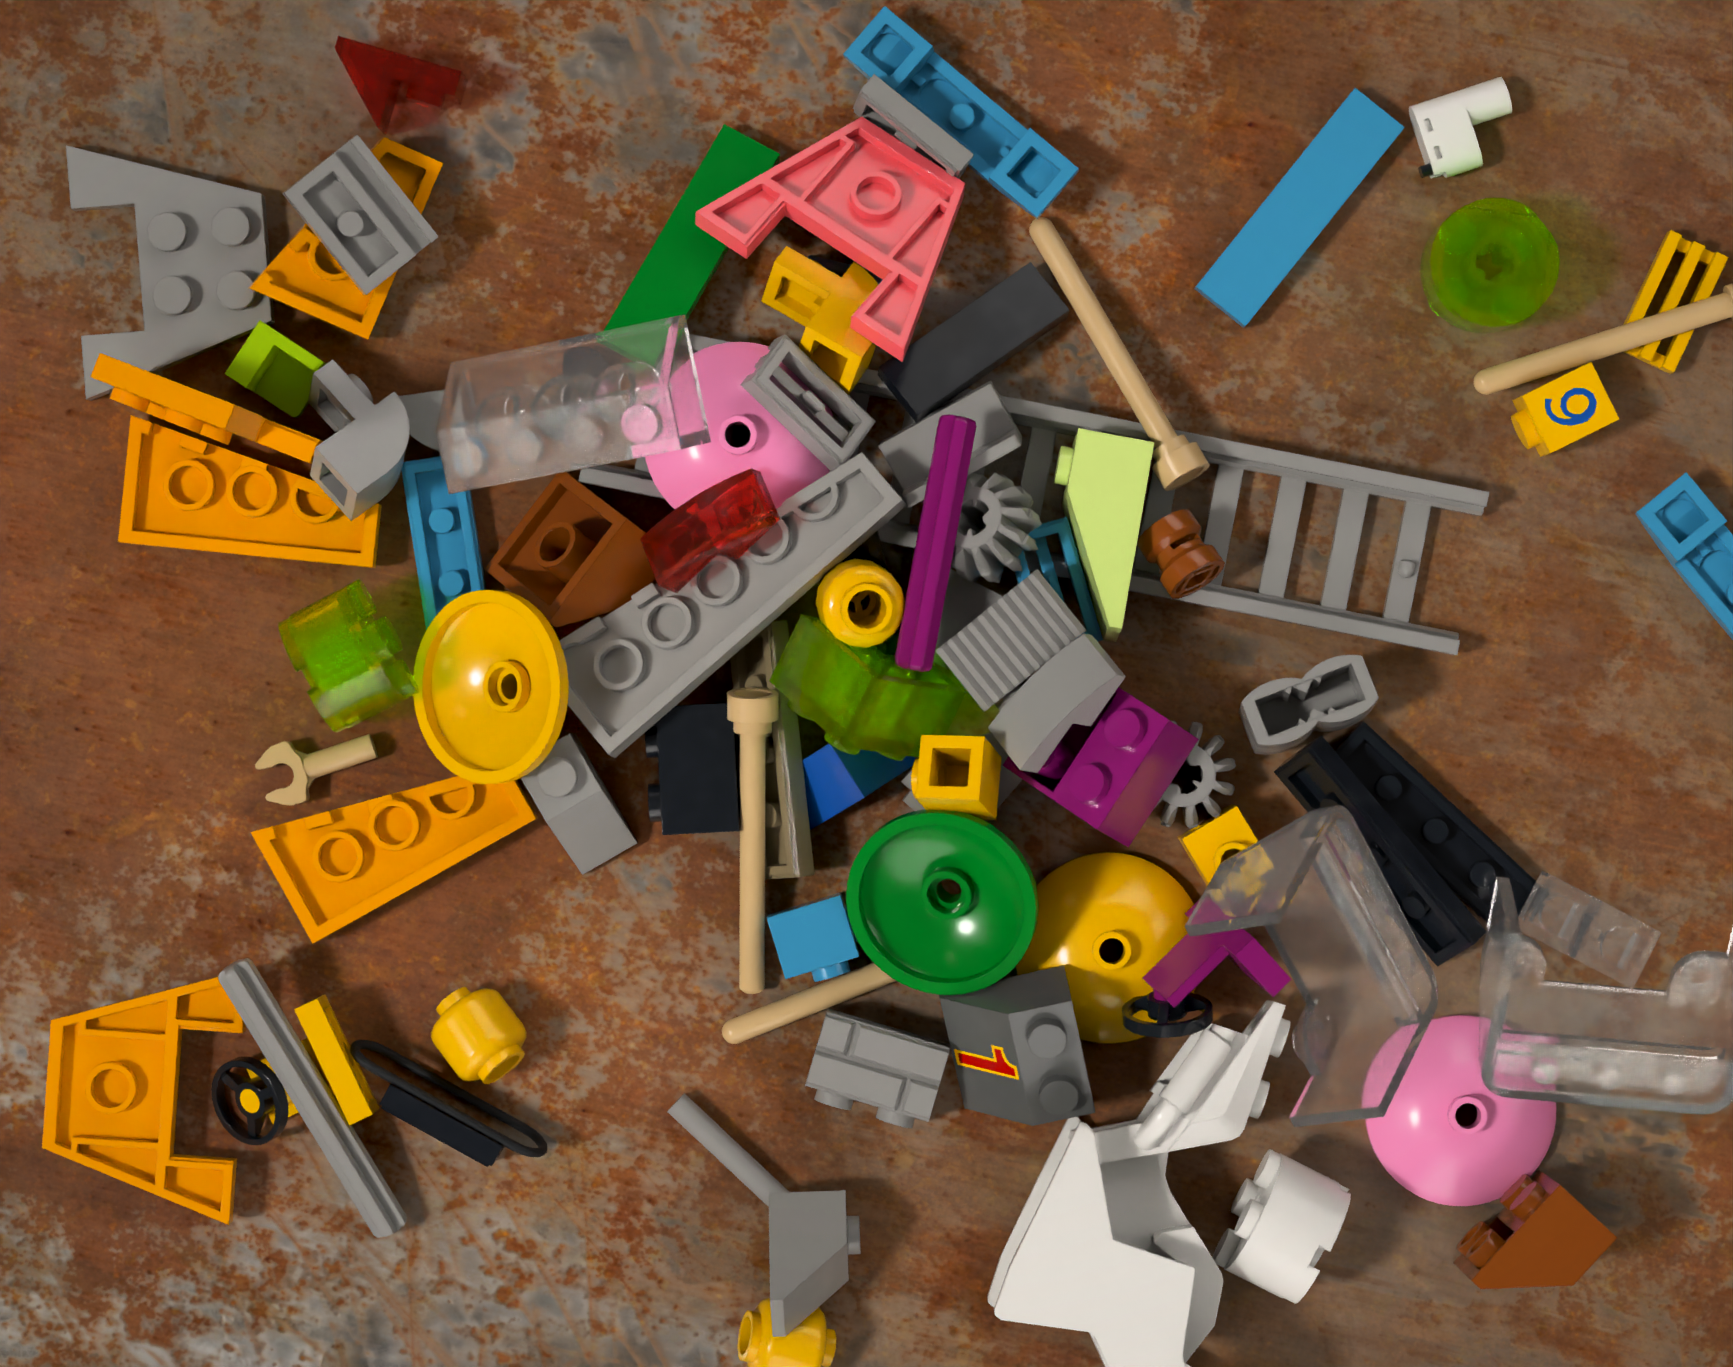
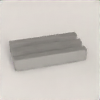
[853,74,974,179]
[741,334,876,471]

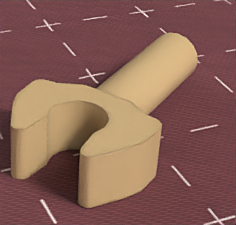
[255,734,378,806]

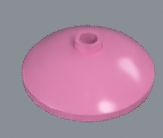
[643,342,833,534]
[1364,1015,1556,1206]

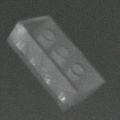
[436,315,711,494]

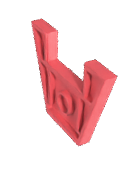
[695,116,965,362]

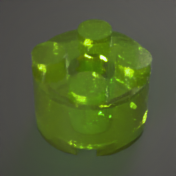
[1420,197,1560,334]
[278,579,419,733]

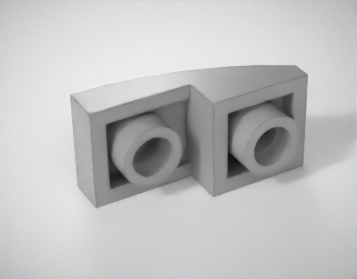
[988,633,1126,773]

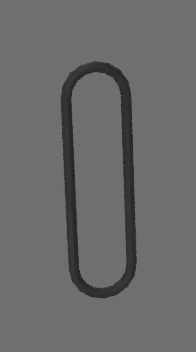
[350,1040,547,1157]

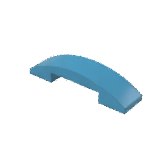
[843,6,1079,219]
[1635,472,1733,640]

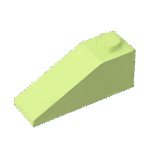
[1054,428,1155,642]

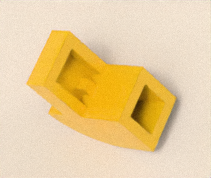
[761,246,879,395]

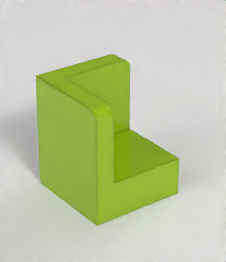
[225,320,327,418]

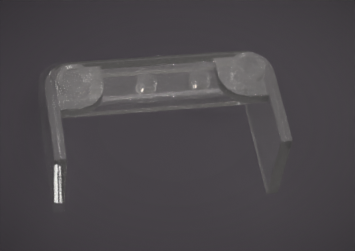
[1184,805,1438,1127]
[1478,877,1733,1115]

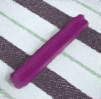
[895,414,977,672]

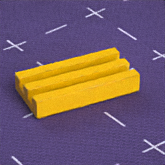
[1623,230,1728,374]

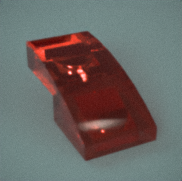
[640,468,780,593]

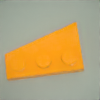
[248,137,443,339]

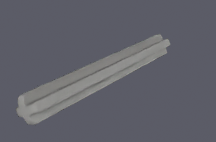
[218,958,407,1238]

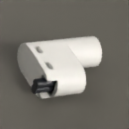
[1409,77,1512,179]

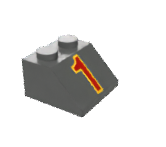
[939,966,1096,1126]

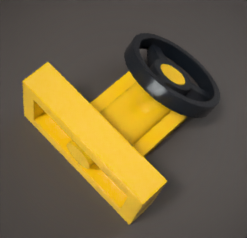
[211,994,380,1145]

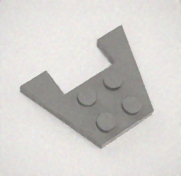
[66,145,275,401]

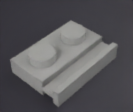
[282,135,439,295]

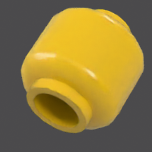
[816,559,905,648]
[431,987,526,1084]
[737,1298,836,1367]

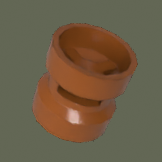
[1137,509,1225,599]

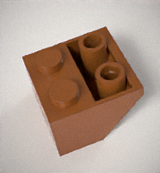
[1453,1170,1617,1289]

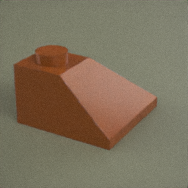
[484,469,673,628]

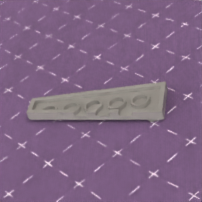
[559,452,907,758]

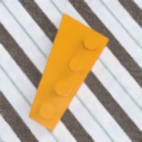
[118,415,382,568]
[251,776,538,944]

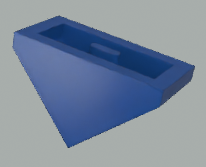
[802,710,916,830]

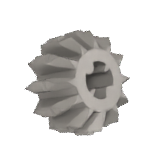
[950,472,1042,583]
[1155,721,1236,828]

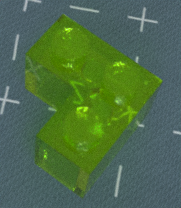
[769,614,966,761]

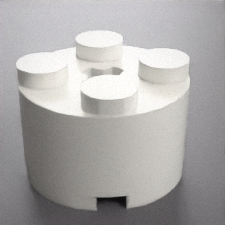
[1212,1149,1351,1304]

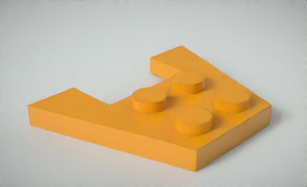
[90,353,323,464]
[42,977,246,1225]

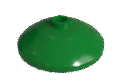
[846,809,1039,995]

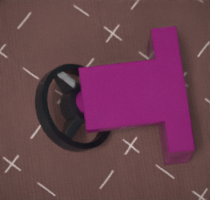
[1122,896,1292,1038]

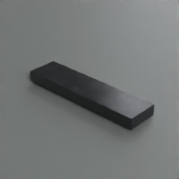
[1335,721,1551,941]
[1274,735,1487,967]

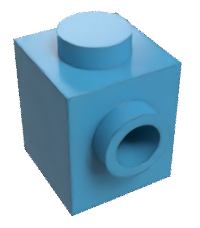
[767,892,859,982]

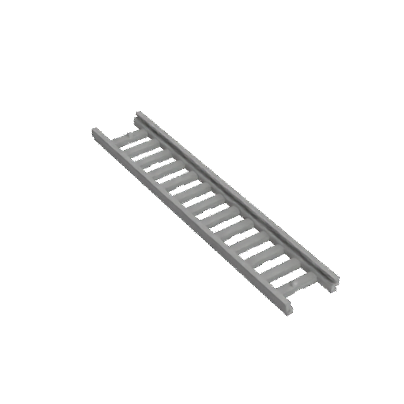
[578,332,1489,655]

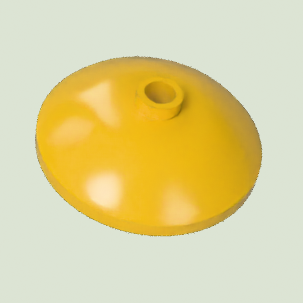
[413,590,569,784]
[1016,852,1196,1043]

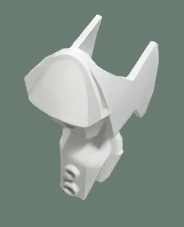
[987,1000,1290,1367]

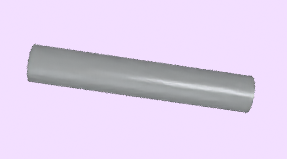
[667,1093,789,1207]

